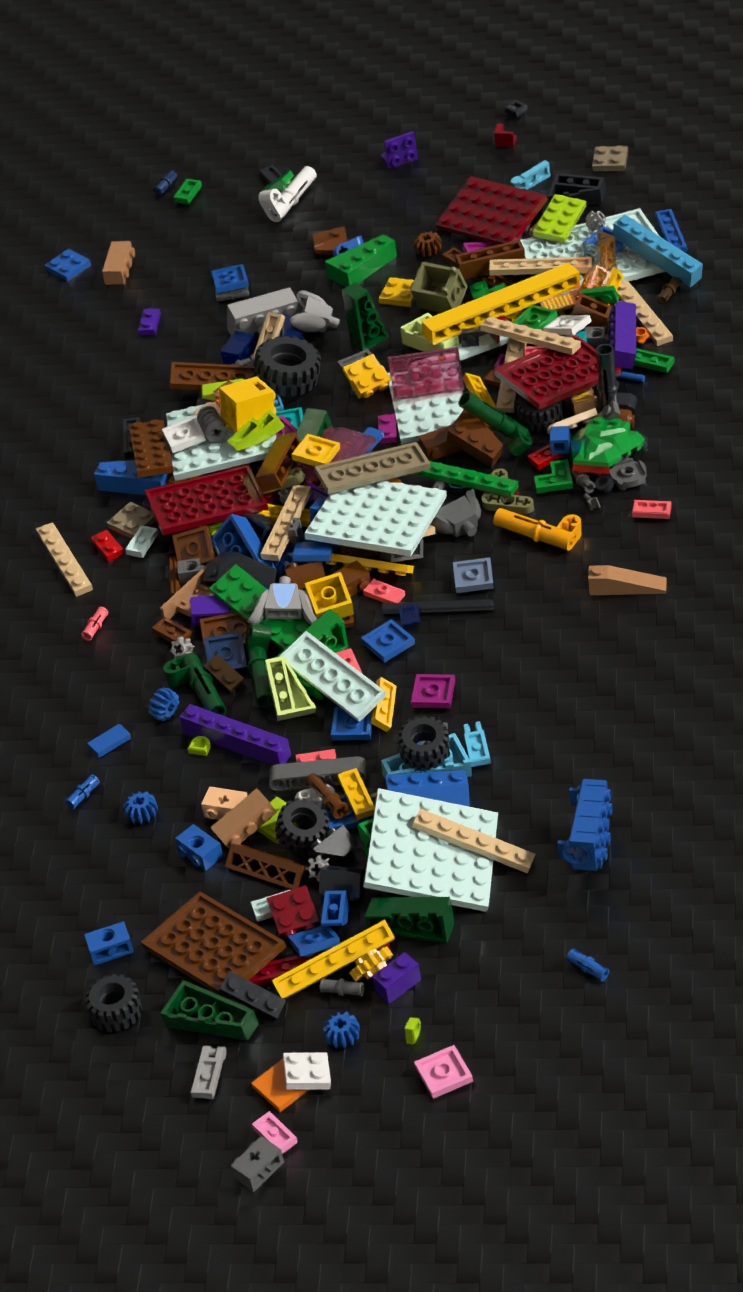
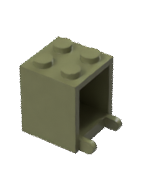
[410,262,468,313]

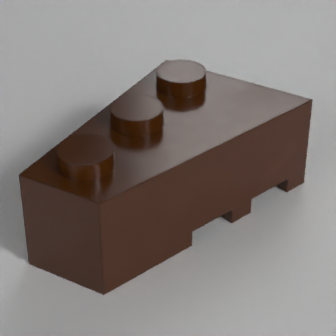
[447,410,503,468]

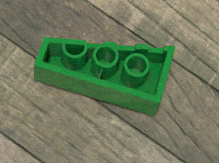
[325,235,397,287]
[275,609,348,677]

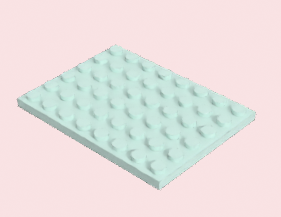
[521,208,665,296]

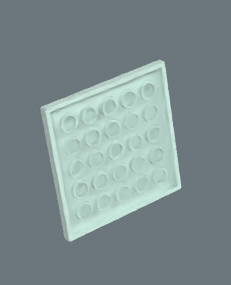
[166,401,276,481]
[305,480,446,557]
[363,788,498,912]

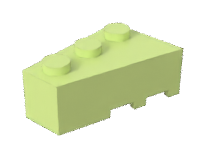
[400,313,459,354]
[265,656,316,721]

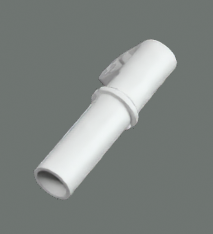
[259,166,316,222]

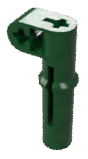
[458,391,532,456]
[245,623,274,708]
[163,653,227,716]

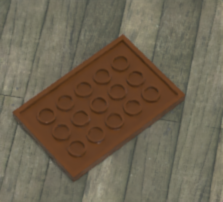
[141,892,286,999]

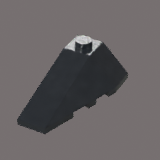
[203,552,277,588]

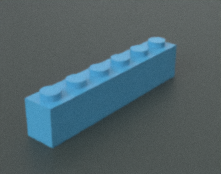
[613,214,703,287]

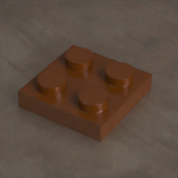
[172,526,215,565]

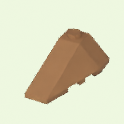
[588,565,667,595]

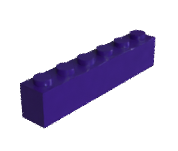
[609,301,636,369]
[180,704,291,765]

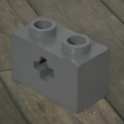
[231,1136,284,1192]

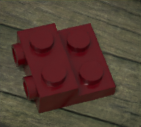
[266,885,319,939]

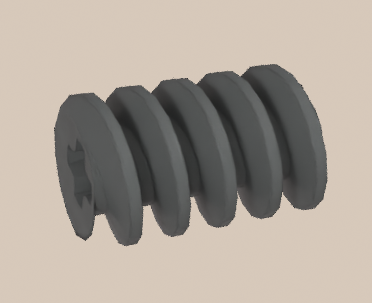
[197,406,228,442]

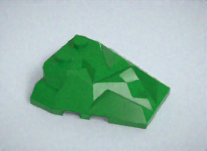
[570,417,645,467]

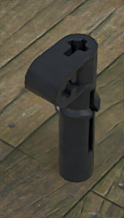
[596,344,637,415]

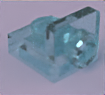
[583,242,605,270]

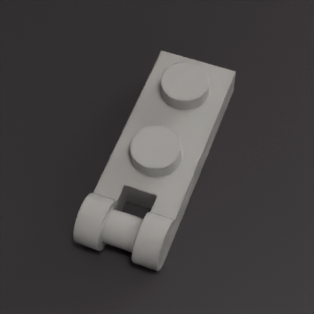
[191,1046,226,1099]

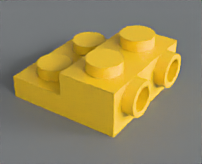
[342,354,391,399]

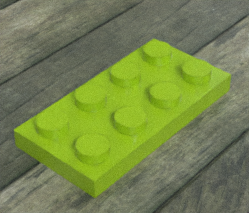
[533,194,586,244]

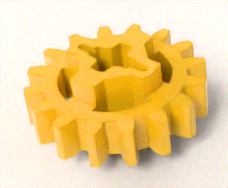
[350,946,393,982]

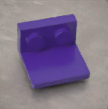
[381,131,418,169]

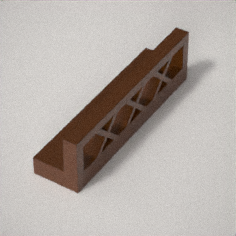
[225,843,309,889]

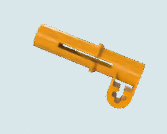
[493,508,582,551]

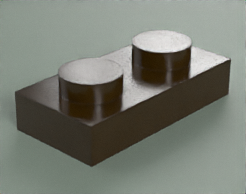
[204,654,244,694]

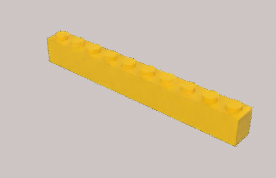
[421,263,580,345]

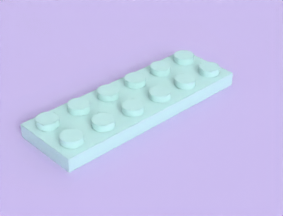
[279,631,387,722]

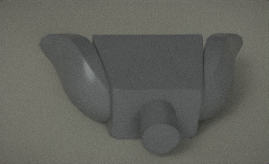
[430,489,481,537]

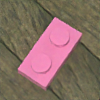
[252,1111,298,1154]

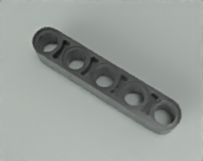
[269,757,366,791]

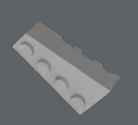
[227,288,298,342]

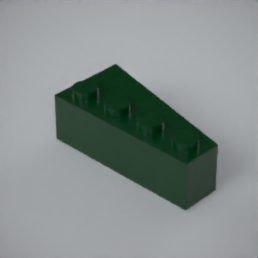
[342,282,390,352]
[291,408,334,477]
[365,897,454,943]
[160,980,259,1041]

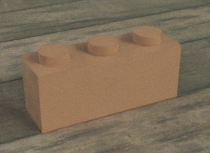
[102,241,135,285]
[210,788,277,850]

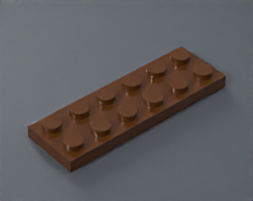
[170,362,254,391]
[129,419,174,478]

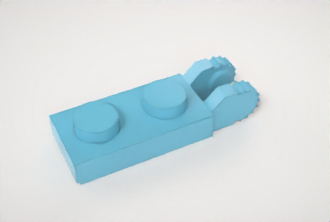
[511,160,550,190]
[463,721,491,767]

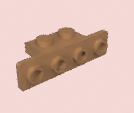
[160,566,211,619]

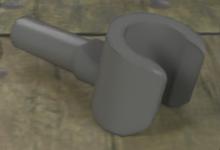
[584,494,601,511]

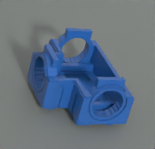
[558,779,613,871]

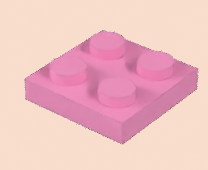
[414,1045,473,1098]

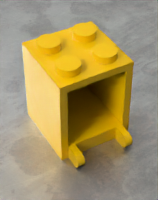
[219,377,276,434]

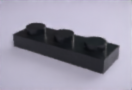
[219,971,286,1021]

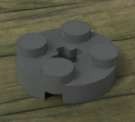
[610,458,647,490]

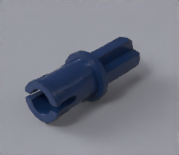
[153,170,177,196]

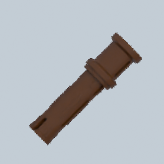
[306,773,349,819]

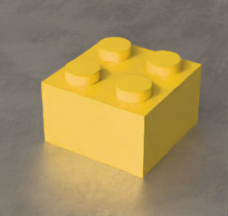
[305,572,354,620]

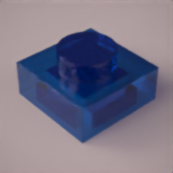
[399,603,421,626]

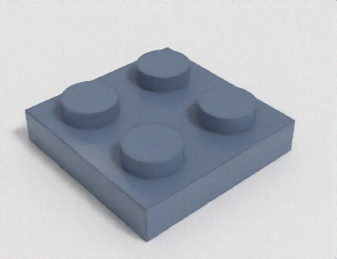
[453,558,494,593]

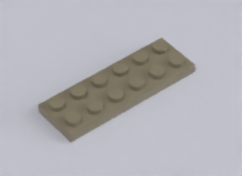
[315,442,430,494]

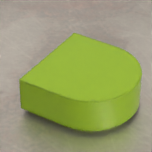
[188,736,211,756]
[405,1017,421,1045]

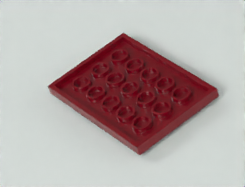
[435,176,547,245]
[494,335,621,410]
[145,465,268,535]

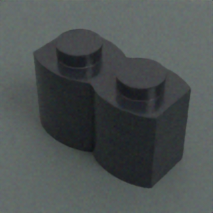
[242,513,275,542]

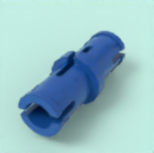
[65,774,100,810]
[566,949,609,981]

